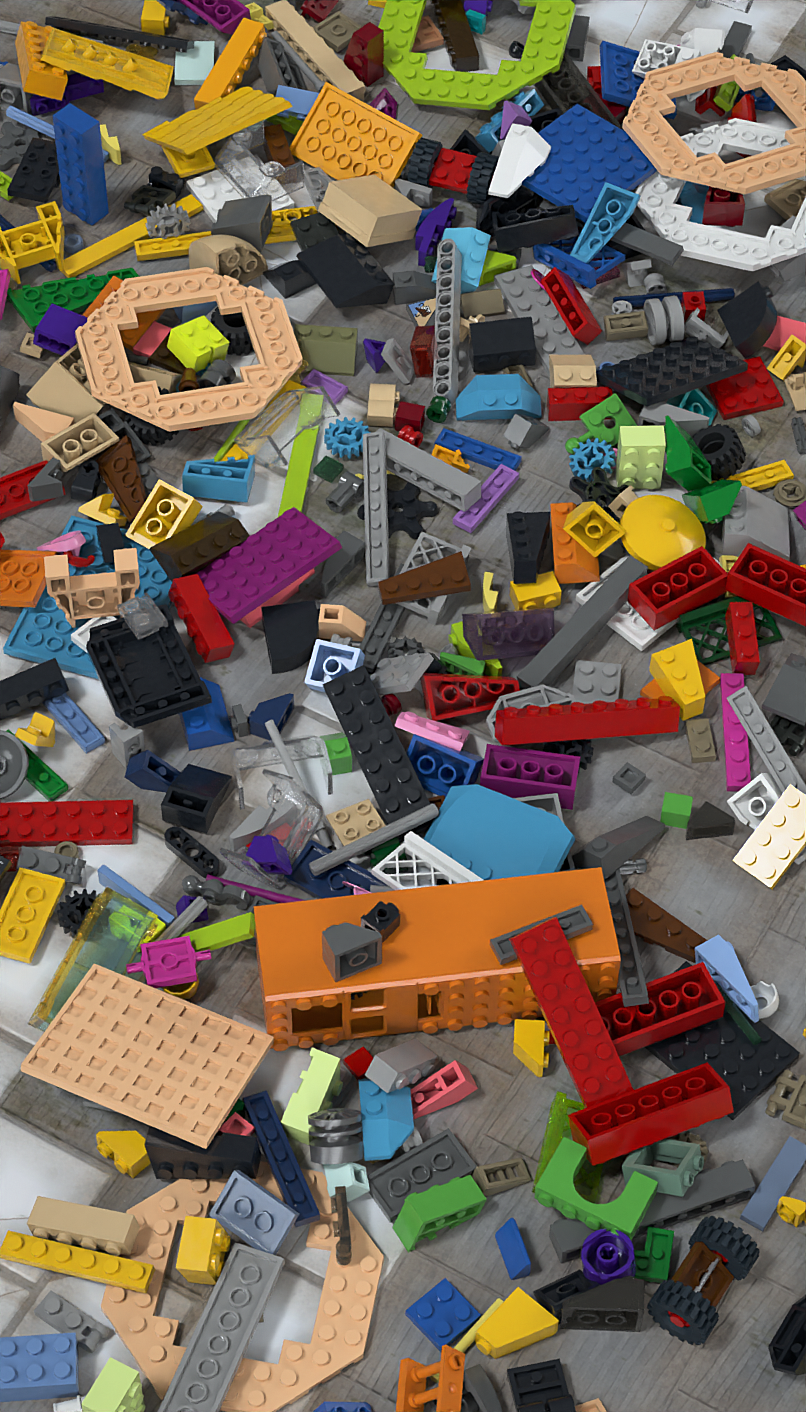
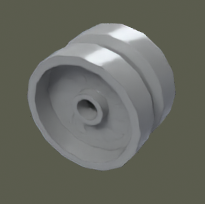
[644,295,684,345]

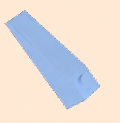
[695,934,759,1023]

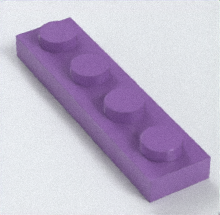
[453,464,519,533]

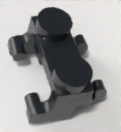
[147,166,185,202]

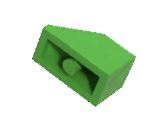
[320,732,352,776]

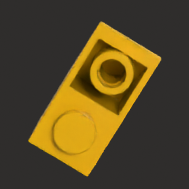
[513,1019,549,1077]
[96,1131,150,1178]

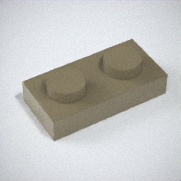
[685,718,716,763]

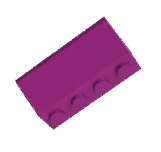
[179,0,251,35]
[480,744,580,810]

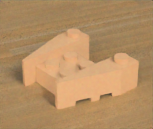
[44,548,140,628]

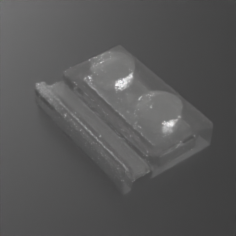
[117,592,168,640]

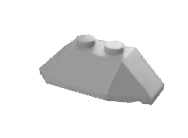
[486,684,576,743]

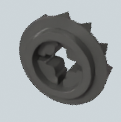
[388,636,424,658]

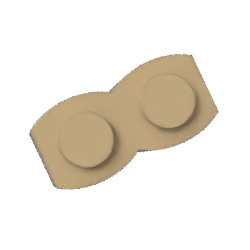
[367,383,400,427]

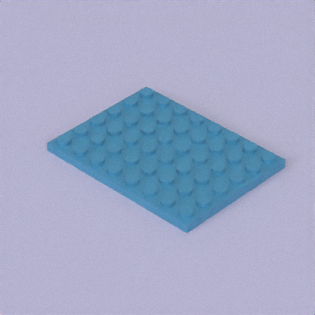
[3,515,172,679]

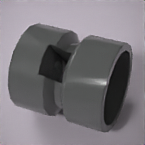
[198,359,236,389]

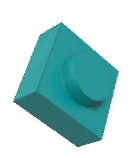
[466,9,486,35]

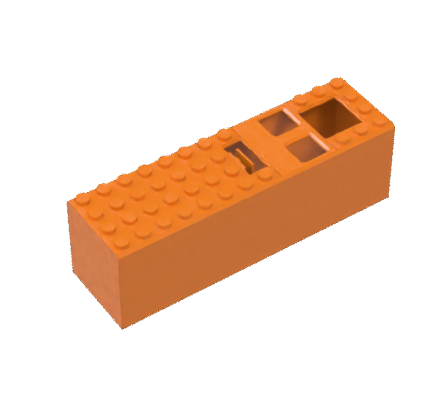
[253,867,621,1051]

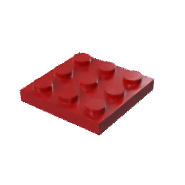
[706,356,784,420]

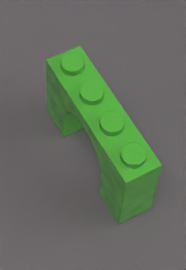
[534,1137,658,1240]

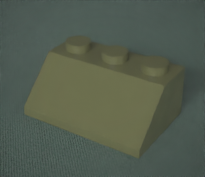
[294,324,358,376]

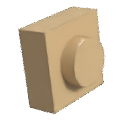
[20,332,44,358]

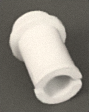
[53,1395,86,1412]

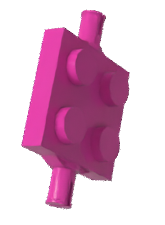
[126,936,211,988]

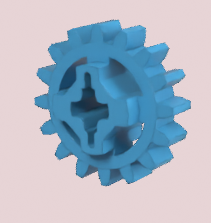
[324,417,371,459]
[569,438,617,483]

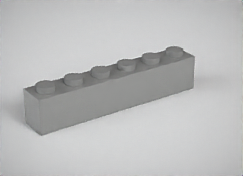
[376,428,481,512]

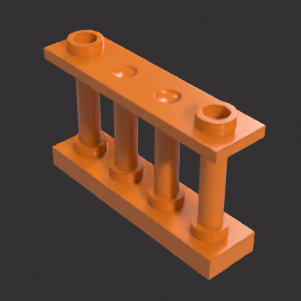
[396,1344,465,1412]

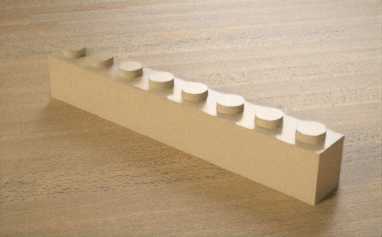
[265,0,366,102]

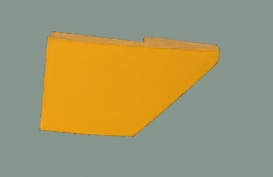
[431,444,470,473]

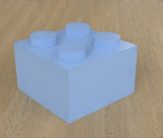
[304,639,365,693]

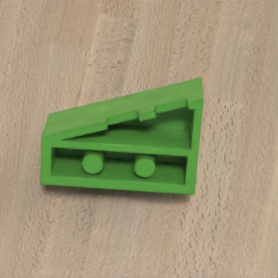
[392,1175,487,1253]

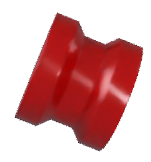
[397,425,423,448]

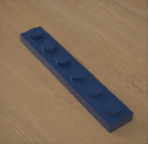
[242,1090,320,1228]

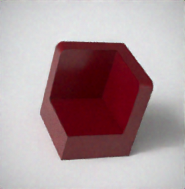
[395,401,425,432]

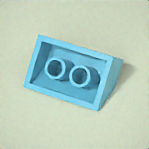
[431,227,491,294]

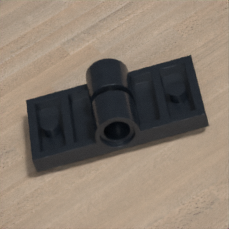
[7,138,61,203]
[507,1358,576,1412]

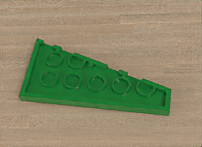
[7,268,140,333]

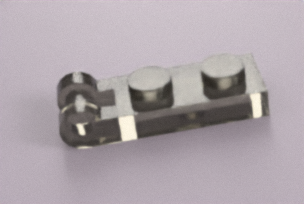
[330,1186,352,1266]

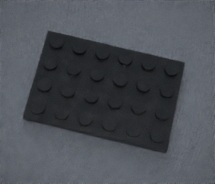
[596,336,748,407]
[645,961,800,1120]

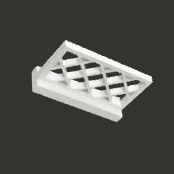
[372,831,483,890]

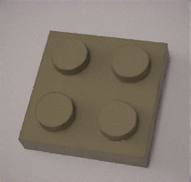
[313,11,361,53]

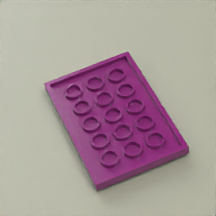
[195,507,342,624]

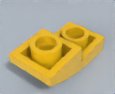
[776,1196,806,1227]

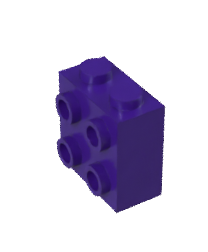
[33,304,87,356]

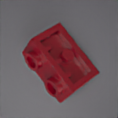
[300,0,339,23]

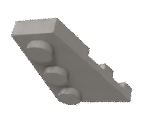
[302,167,333,213]

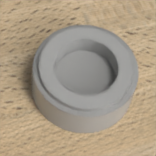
[741,415,761,437]

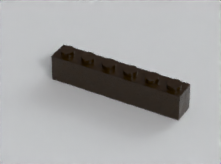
[430,0,479,72]

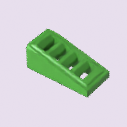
[440,652,486,676]

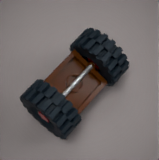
[647,1216,760,1345]

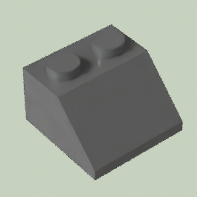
[322,922,382,982]

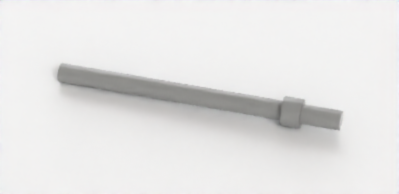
[271,30,325,93]
[265,720,333,848]

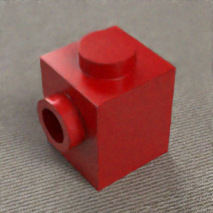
[681,291,706,323]

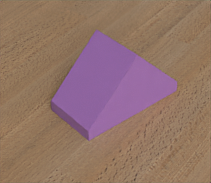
[500,101,532,140]

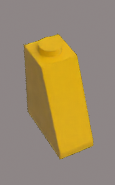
[475,1287,559,1359]

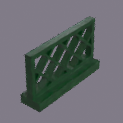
[676,596,782,665]

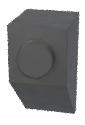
[503,413,550,449]

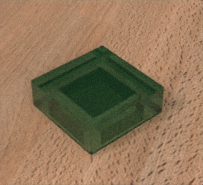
[313,456,344,483]

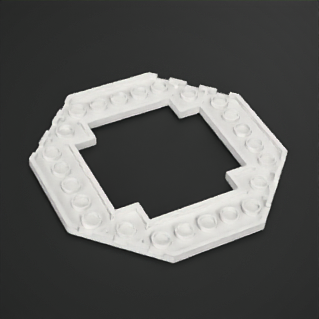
[635,118,806,271]

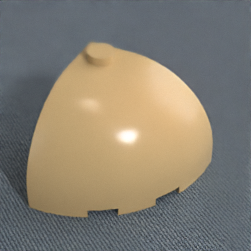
[189,235,268,285]
[26,344,106,423]

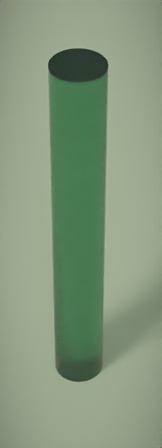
[715,983,762,1045]

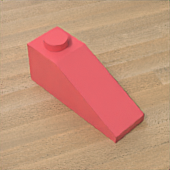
[410,1060,478,1120]

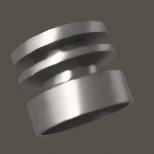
[308,1108,364,1164]

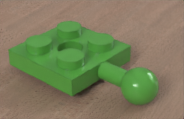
[565,393,637,455]

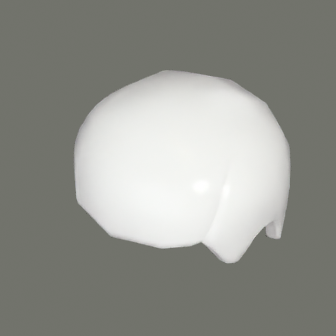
[750,981,779,1019]

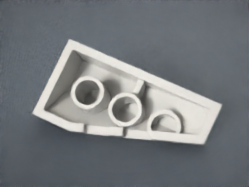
[680,28,725,102]
[488,123,551,198]
[727,773,806,864]

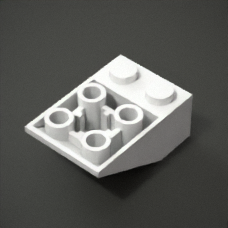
[632,39,701,96]

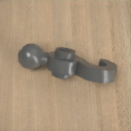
[182,875,251,910]

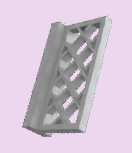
[396,531,471,625]

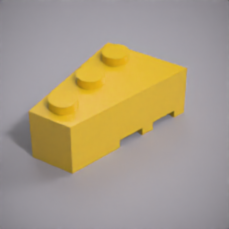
[649,639,706,721]

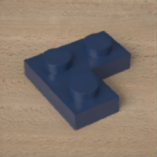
[160,0,208,25]

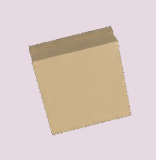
[318,175,422,247]

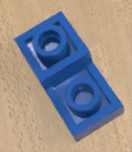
[735,87,776,111]

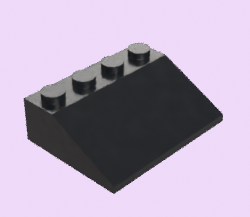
[296,233,394,308]

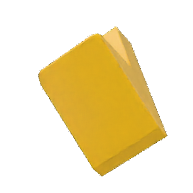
[767,335,806,381]
[78,493,127,527]
[15,712,55,747]

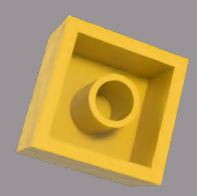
[176,1216,230,1285]

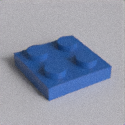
[405,1278,481,1352]

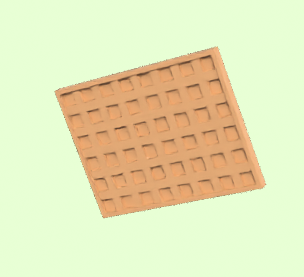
[21,964,274,1149]

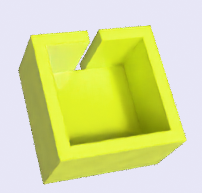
[167,315,230,372]

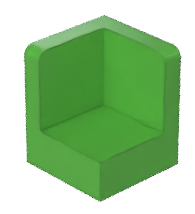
[660,792,693,829]

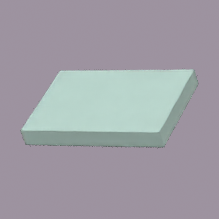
[174,41,215,85]

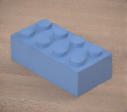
[0,1332,79,1402]

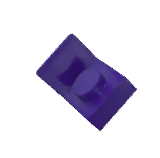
[363,338,386,373]

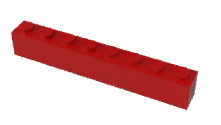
[494,696,680,745]

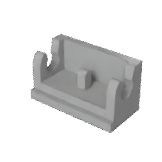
[684,308,729,349]
[109,723,145,769]

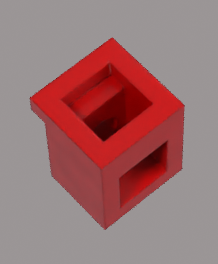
[586,66,602,95]

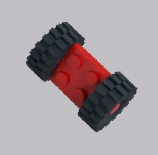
[408,137,499,205]

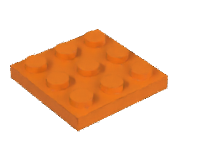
[82,276,166,351]
[0,549,58,608]

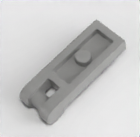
[34,1291,109,1353]

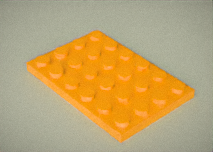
[290,82,422,188]

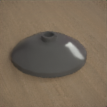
[0,730,29,799]

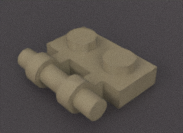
[765,1070,806,1129]

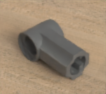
[326,471,364,513]

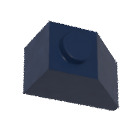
[247,693,294,742]
[125,750,181,792]

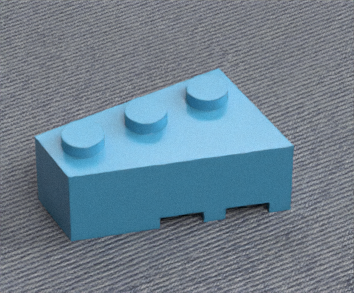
[182,455,255,502]

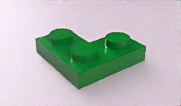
[633,1227,674,1283]

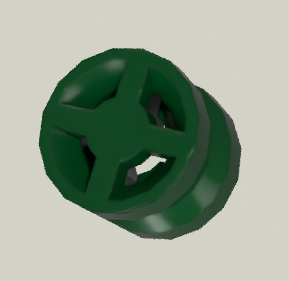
[426,396,451,423]

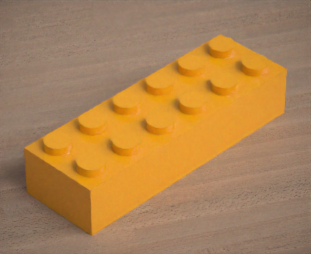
[15,21,68,101]

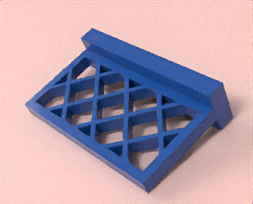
[533,231,625,289]

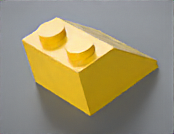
[563,501,626,557]

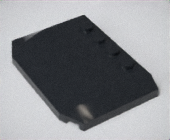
[86,604,212,728]

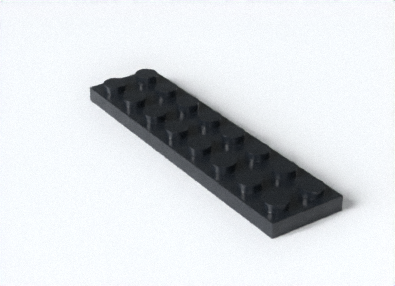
[322,665,435,843]

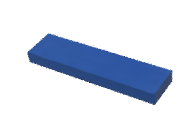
[434,428,522,471]

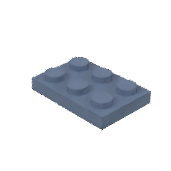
[209,1170,299,1255]

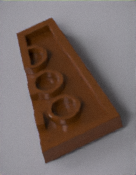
[96,435,147,523]
[378,551,471,605]
[626,888,708,963]

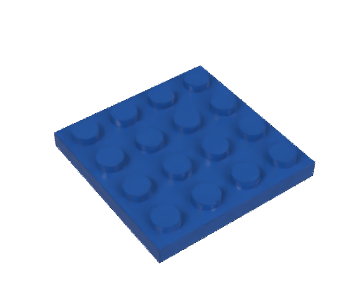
[600,41,677,120]

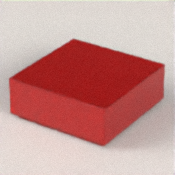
[343,1046,373,1081]

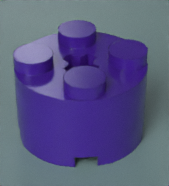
[581,1229,636,1294]

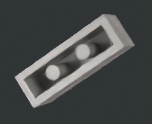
[365,1039,438,1093]

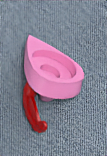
[37,531,95,567]

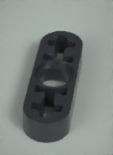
[164,826,220,878]

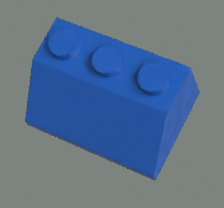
[179,677,235,751]
[406,734,484,798]

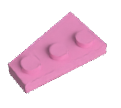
[395,712,470,751]

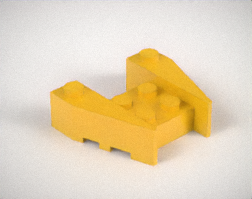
[0,201,65,284]

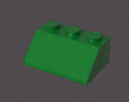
[682,479,742,524]

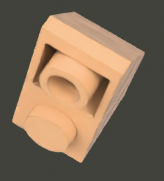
[319,604,366,642]

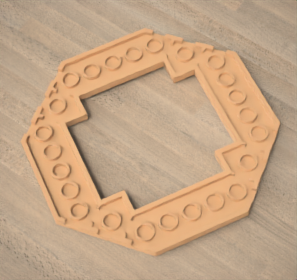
[622,52,806,195]
[75,267,302,432]
[101,1161,384,1412]

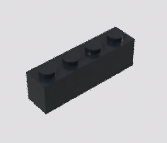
[0,658,69,720]

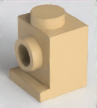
[608,485,638,519]

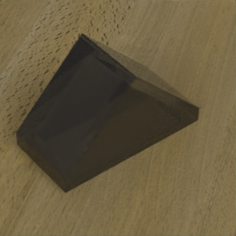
[685,801,735,840]

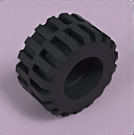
[211,307,254,356]
[125,386,179,446]
[692,424,746,482]

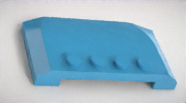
[424,784,576,880]

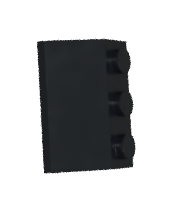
[469,316,536,372]

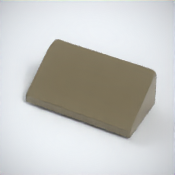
[460,289,505,319]
[603,311,648,341]

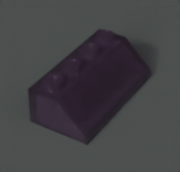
[462,607,555,661]

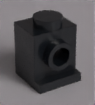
[361,901,400,943]

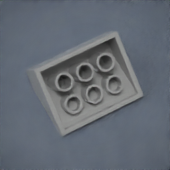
[722,486,790,561]

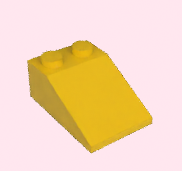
[125,479,203,549]

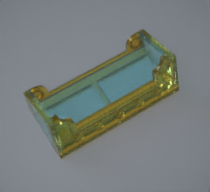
[27,887,158,1032]

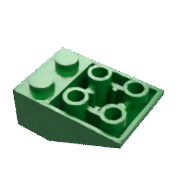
[664,415,712,492]

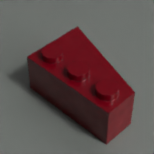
[343,22,384,87]

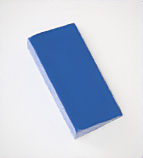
[495,1218,531,1280]

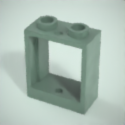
[622,1139,704,1197]

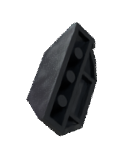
[476,185,538,239]
[768,1295,806,1376]

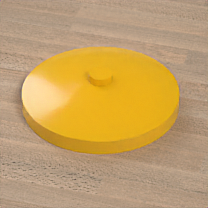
[619,495,706,571]

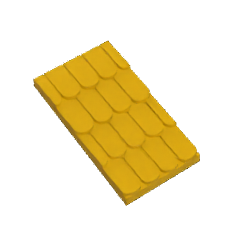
[40,28,174,100]
[142,87,293,155]

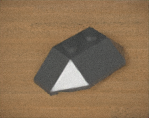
[258,37,307,95]

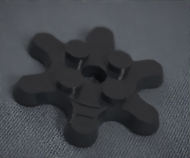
[569,467,634,522]
[357,482,439,539]

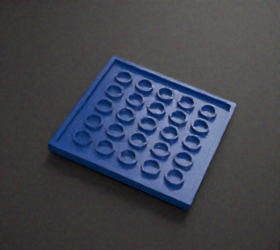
[522,104,658,223]

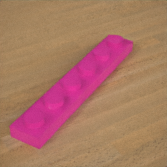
[720,673,751,792]

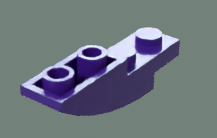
[30,73,104,116]
[415,198,457,267]

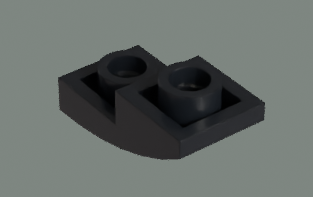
[96,523,124,566]

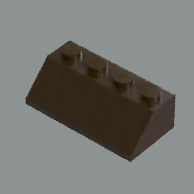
[149,511,250,582]

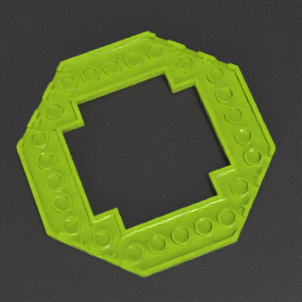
[378,0,576,110]

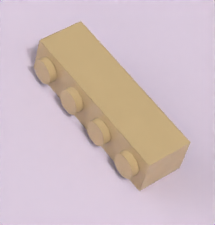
[27,1196,140,1255]

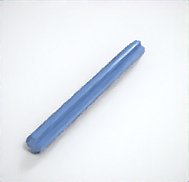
[6,105,109,162]

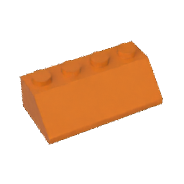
[550,502,600,584]

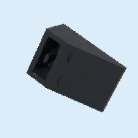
[161,764,232,834]

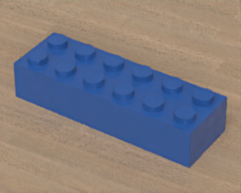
[52,103,109,226]

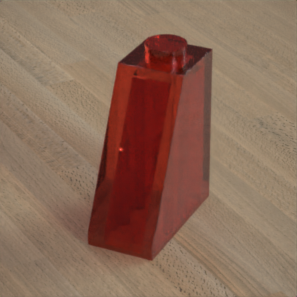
[410,325,435,378]

